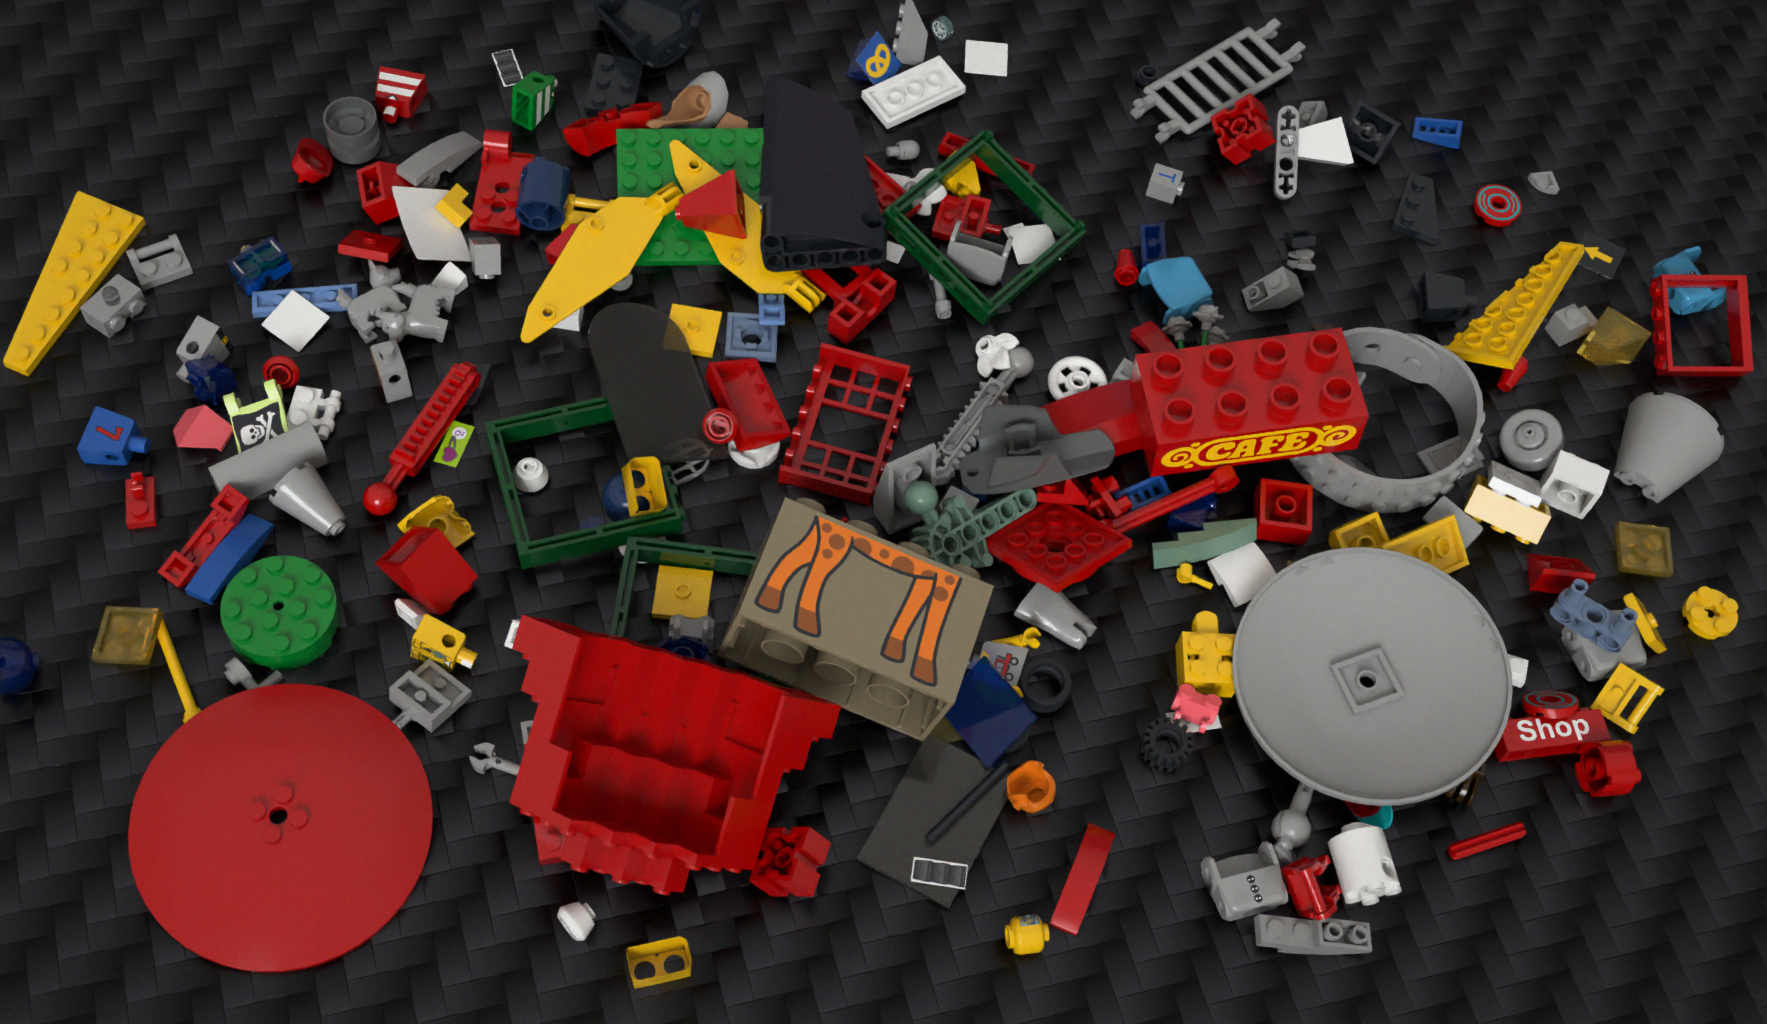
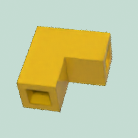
[435,183,473,229]

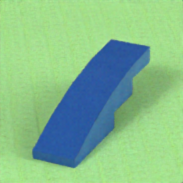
[185,514,275,605]

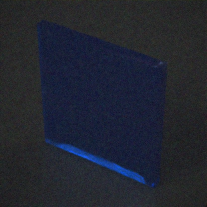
[944,656,1038,768]

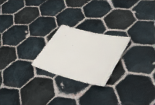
[392,186,471,262]

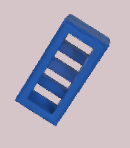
[1412,117,1463,149]
[1114,476,1172,514]

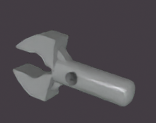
[469,742,520,776]

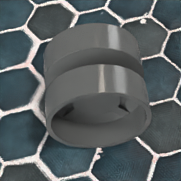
[323,97,382,164]

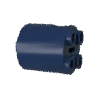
[515,157,571,231]

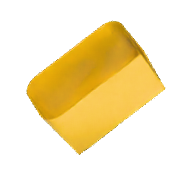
[621,456,667,518]
[625,936,692,989]

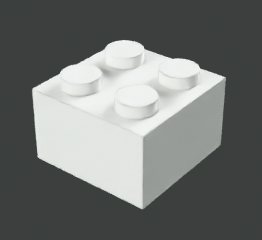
[1540,450,1610,519]

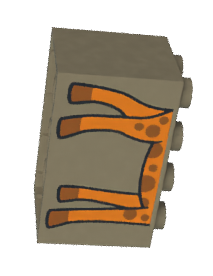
[717,497,994,741]

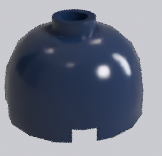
[602,471,652,522]

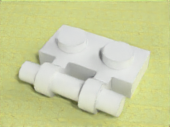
[287,385,341,440]

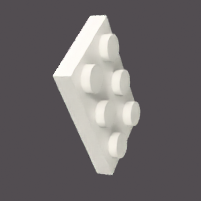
[1487,460,1542,508]

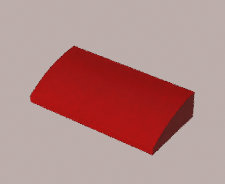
[705,358,791,452]

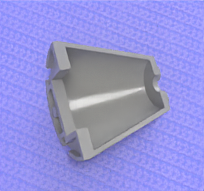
[1614,392,1724,503]

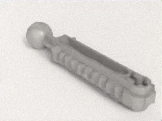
[936,346,1034,486]

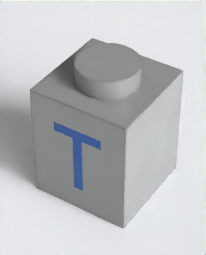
[1145,163,1185,204]

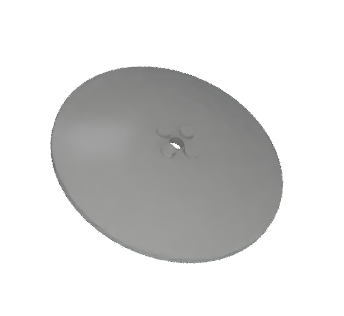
[1232,547,1513,806]

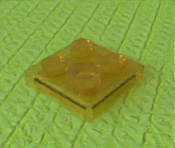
[1615,521,1674,578]
[91,606,163,665]

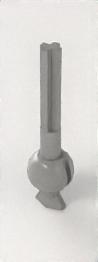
[1271,781,1314,865]

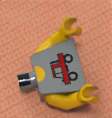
[967,627,1041,708]

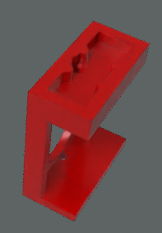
[800,265,874,310]

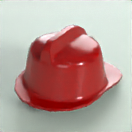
[291,138,333,183]

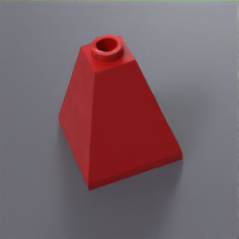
[675,170,747,239]

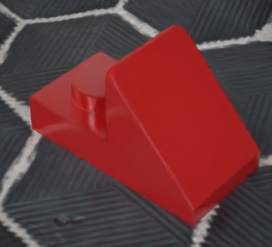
[1033,478,1089,506]

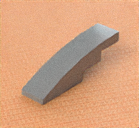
[396,131,483,186]

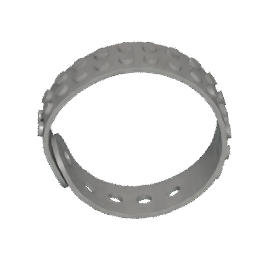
[1289,327,1485,513]

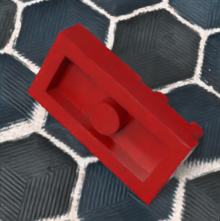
[125,472,157,529]

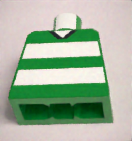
[512,71,558,131]

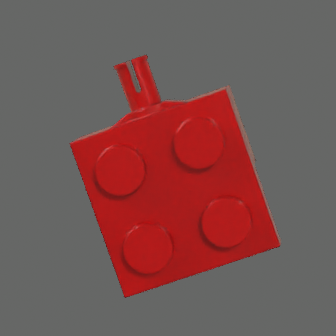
[931,194,1002,242]

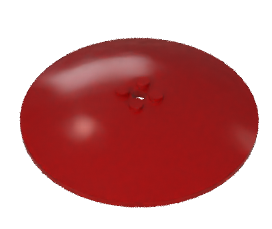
[128,684,433,973]

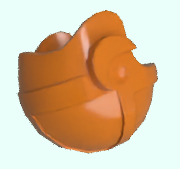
[1007,760,1056,813]

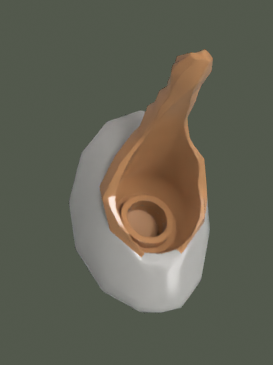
[646,71,729,129]

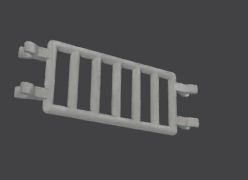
[1130,18,1306,143]

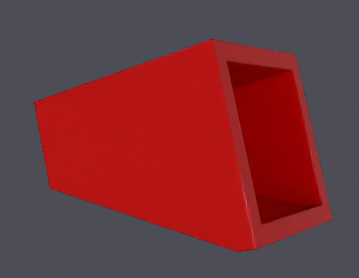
[375,525,478,615]

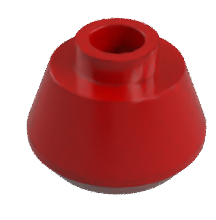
[263,355,300,389]
[702,408,738,444]

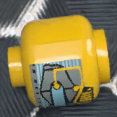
[1005,914,1049,955]

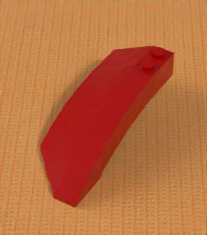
[1040,380,1144,457]

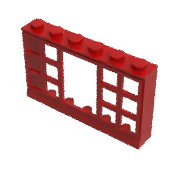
[778,342,913,507]

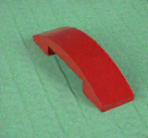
[158,484,250,588]
[1049,823,1115,936]

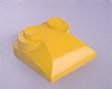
[1329,511,1389,550]

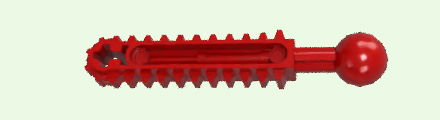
[363,361,481,516]

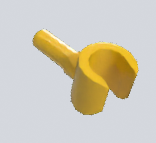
[1177,563,1213,590]

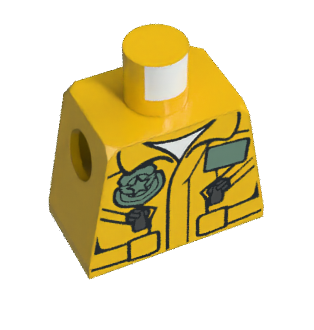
[410,614,478,672]

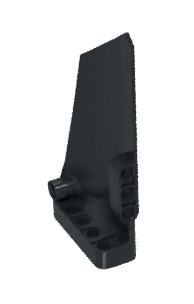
[759,75,888,272]

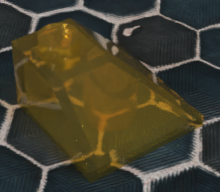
[1577,306,1652,366]

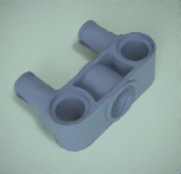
[1550,579,1638,653]

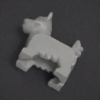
[336,259,408,343]
[374,281,456,343]

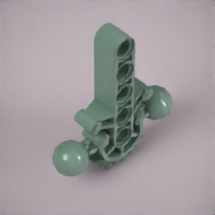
[904,480,1037,569]

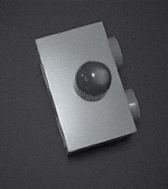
[80,274,147,338]

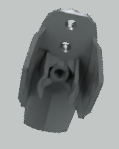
[959,405,1115,494]

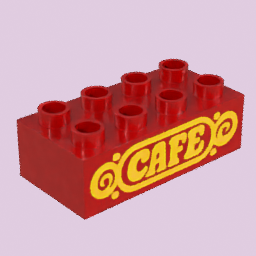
[1129,327,1369,477]

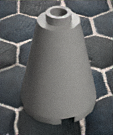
[269,462,346,536]

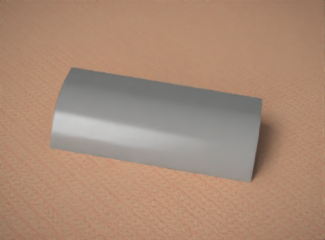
[208,421,328,499]

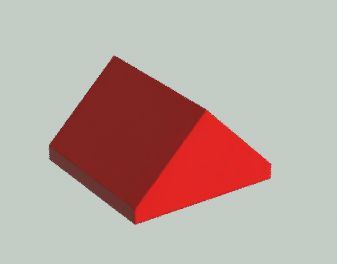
[1527,553,1596,594]

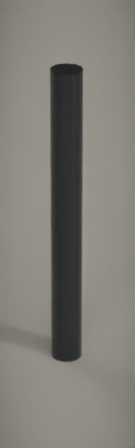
[925,761,1010,844]

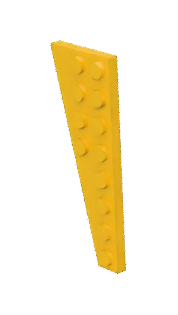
[3,191,146,377]
[1443,241,1584,370]

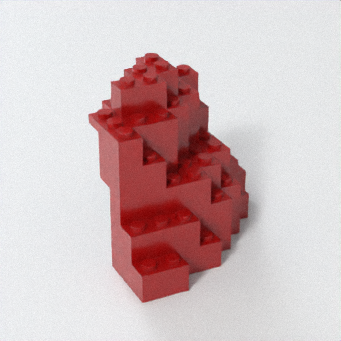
[509,615,841,895]

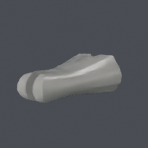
[1014,583,1097,650]

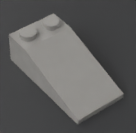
[873,443,936,535]

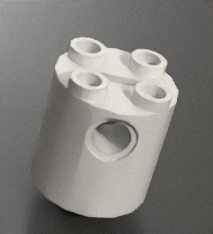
[1328,822,1402,906]

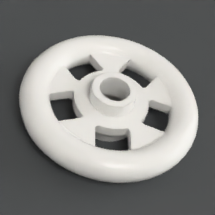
[1048,356,1108,401]

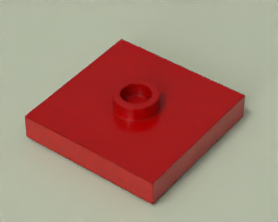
[338,230,404,263]

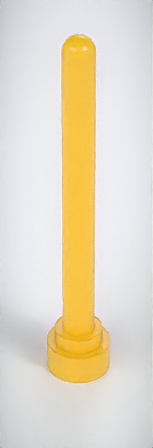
[152,615,201,724]

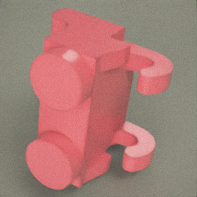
[1171,684,1222,734]

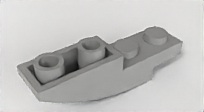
[1254,914,1372,955]

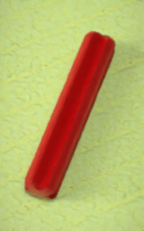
[1447,821,1526,860]

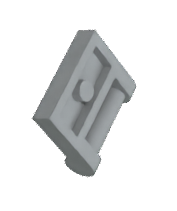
[126,233,193,291]

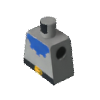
[176,316,234,383]

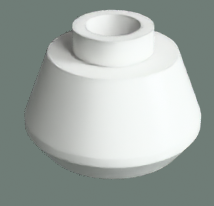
[512,457,549,492]
[557,902,596,941]

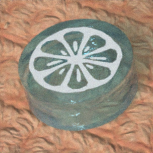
[931,16,953,40]

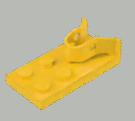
[1367,514,1469,574]

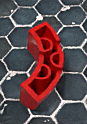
[562,102,663,157]

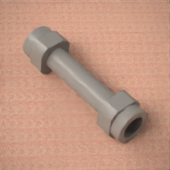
[929,263,952,319]

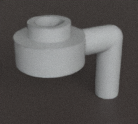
[224,657,284,690]

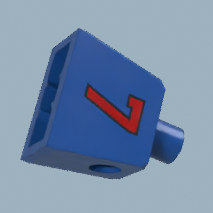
[77,406,151,465]

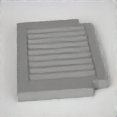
[1416,435,1484,477]

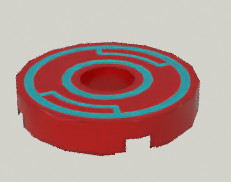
[1473,184,1522,227]
[1522,690,1579,719]

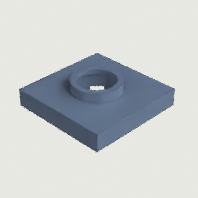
[725,312,778,362]

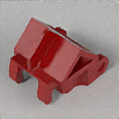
[1280,854,1342,921]

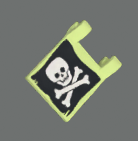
[223,379,290,453]

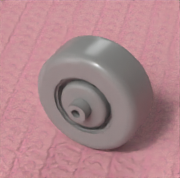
[1499,409,1564,471]

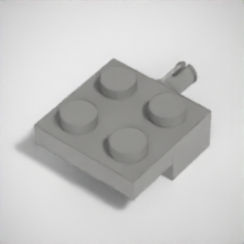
[389,658,471,733]

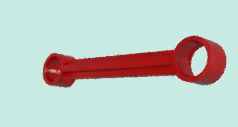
[1100,465,1240,533]

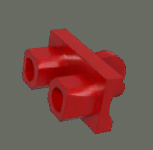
[1085,475,1132,520]

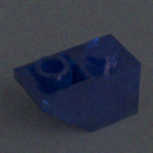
[185,357,237,406]
[1166,492,1218,533]

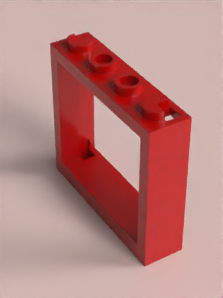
[1649,275,1754,376]

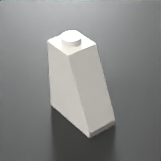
[1281,117,1354,166]

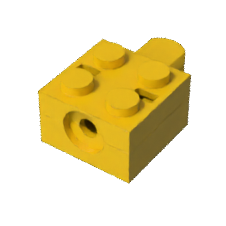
[1175,611,1236,697]

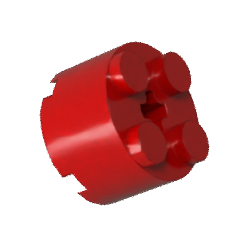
[1575,739,1641,797]

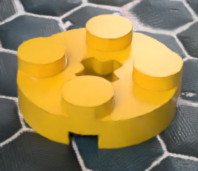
[1682,586,1738,639]

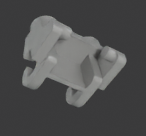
[668,614,714,653]

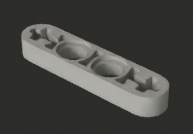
[1273,105,1299,200]

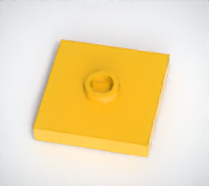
[662,303,722,358]
[652,565,713,619]
[1623,593,1667,654]

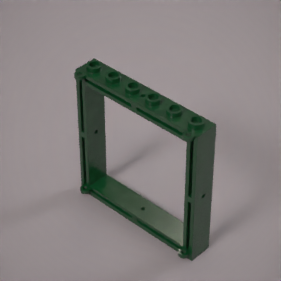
[882,130,1086,326]
[484,388,685,569]
[610,536,779,683]

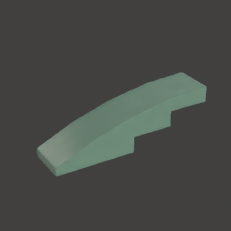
[1152,518,1257,569]

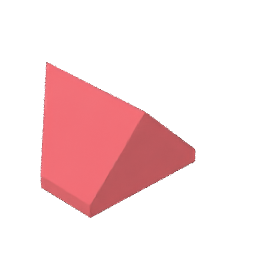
[173,405,234,451]

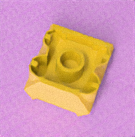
[397,495,476,549]

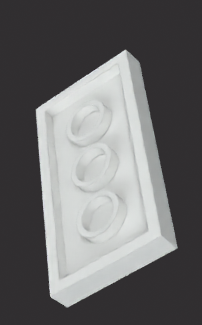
[861,55,966,129]

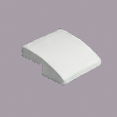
[1207,542,1276,608]

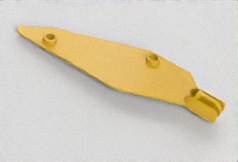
[669,140,826,313]
[520,182,685,343]

